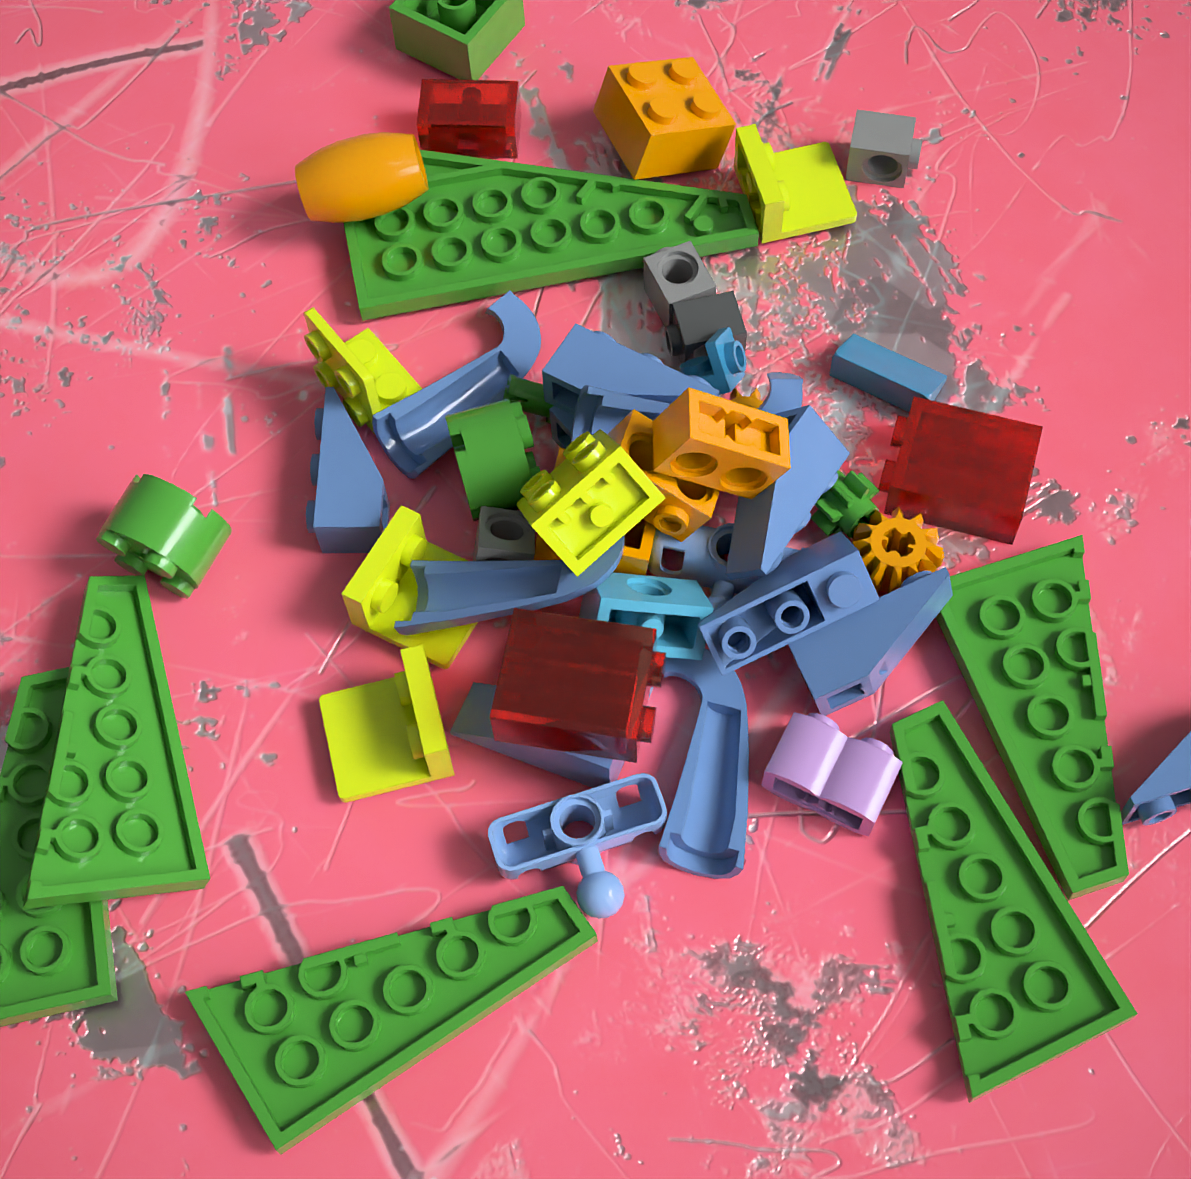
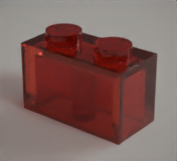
[416,79,522,159]

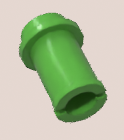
[503,374,553,424]

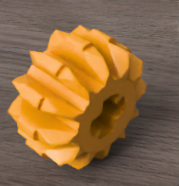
[852,506,944,594]

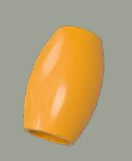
[295,132,429,223]

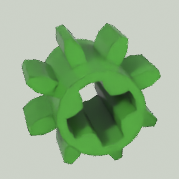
[811,470,879,538]

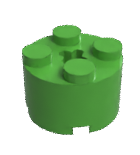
[445,399,540,521]
[96,474,232,599]

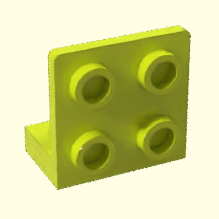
[734,124,857,243]
[304,307,422,434]
[516,429,666,577]
[341,505,478,669]
[319,644,455,803]

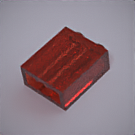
[878,396,1043,545]
[490,608,666,763]

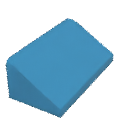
[829,334,947,419]

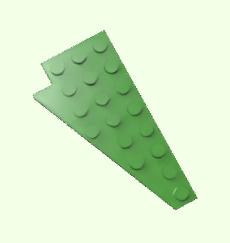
[344,150,759,321]

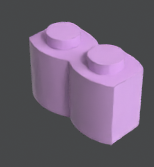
[761,712,903,837]

